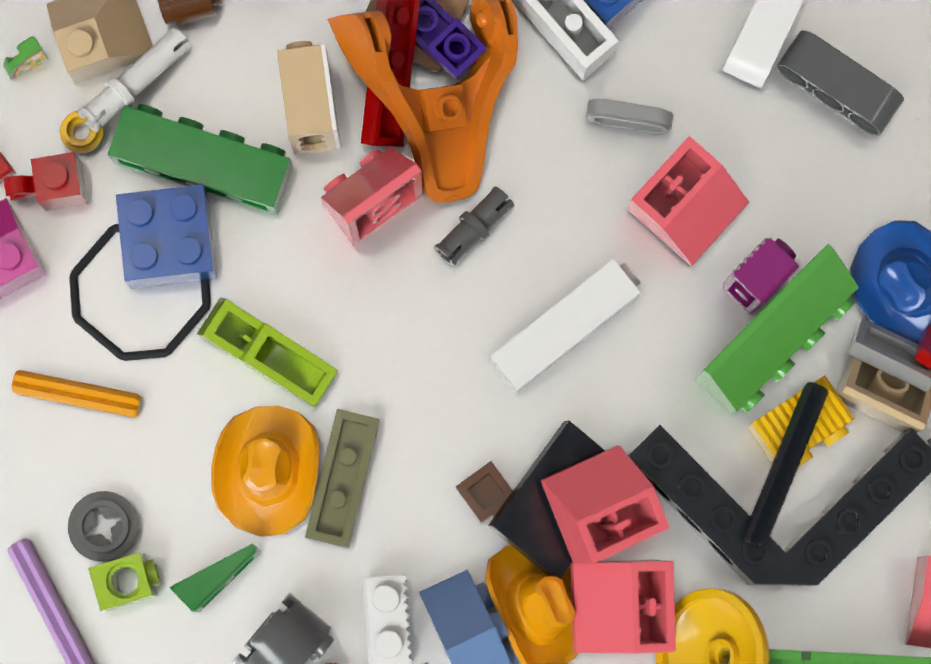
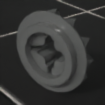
[68,491,140,562]

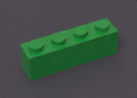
[107,104,293,215]

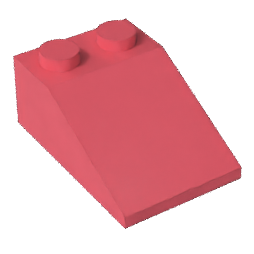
[321,146,423,246]

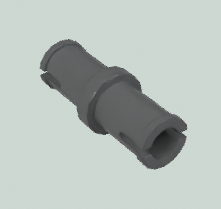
[434,186,514,267]

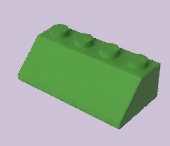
[695,244,859,415]

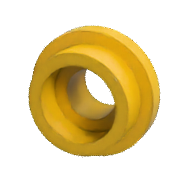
[60,111,104,154]

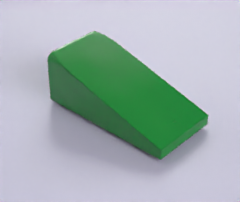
[170,544,261,612]

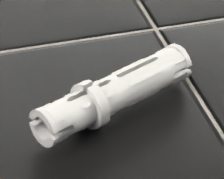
[78,28,191,132]

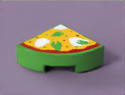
[3,36,49,80]

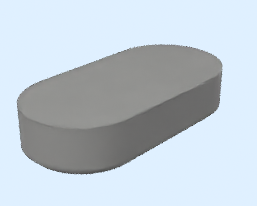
[586,99,674,134]

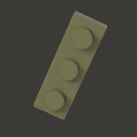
[305,409,380,548]

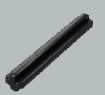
[742,382,828,549]

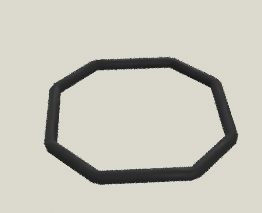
[69,224,211,361]

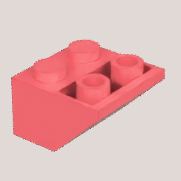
[627,136,749,266]
[540,445,670,564]
[570,560,676,654]

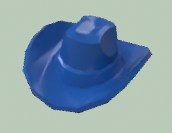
[850,220,931,344]

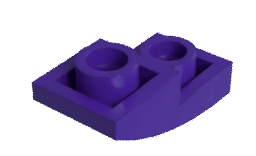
[415,0,487,80]

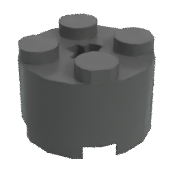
[232,593,335,664]

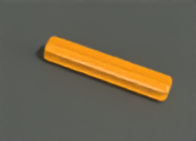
[12,370,142,417]

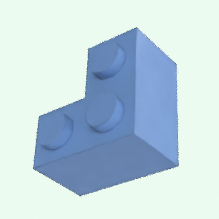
[419,570,521,664]

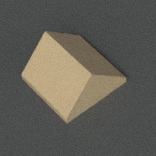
[835,356,931,433]

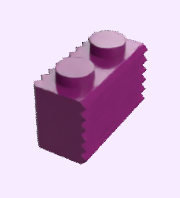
[723,238,799,315]

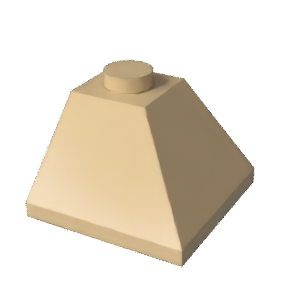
[46,0,153,84]

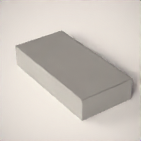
[848,318,931,392]

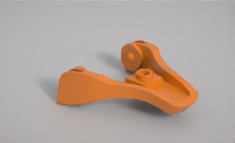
[327,0,518,203]

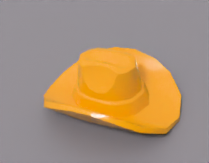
[211,405,319,537]
[485,545,579,664]

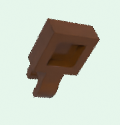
[455,461,513,524]

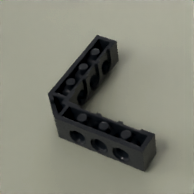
[628,425,931,586]

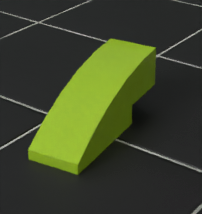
[197,298,338,407]

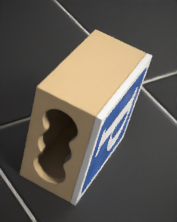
[277,41,341,155]

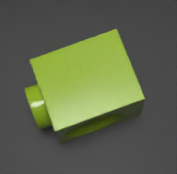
[88,552,161,612]

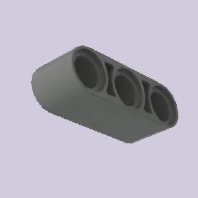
[776,30,904,136]

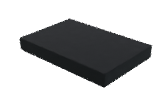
[488,420,605,579]

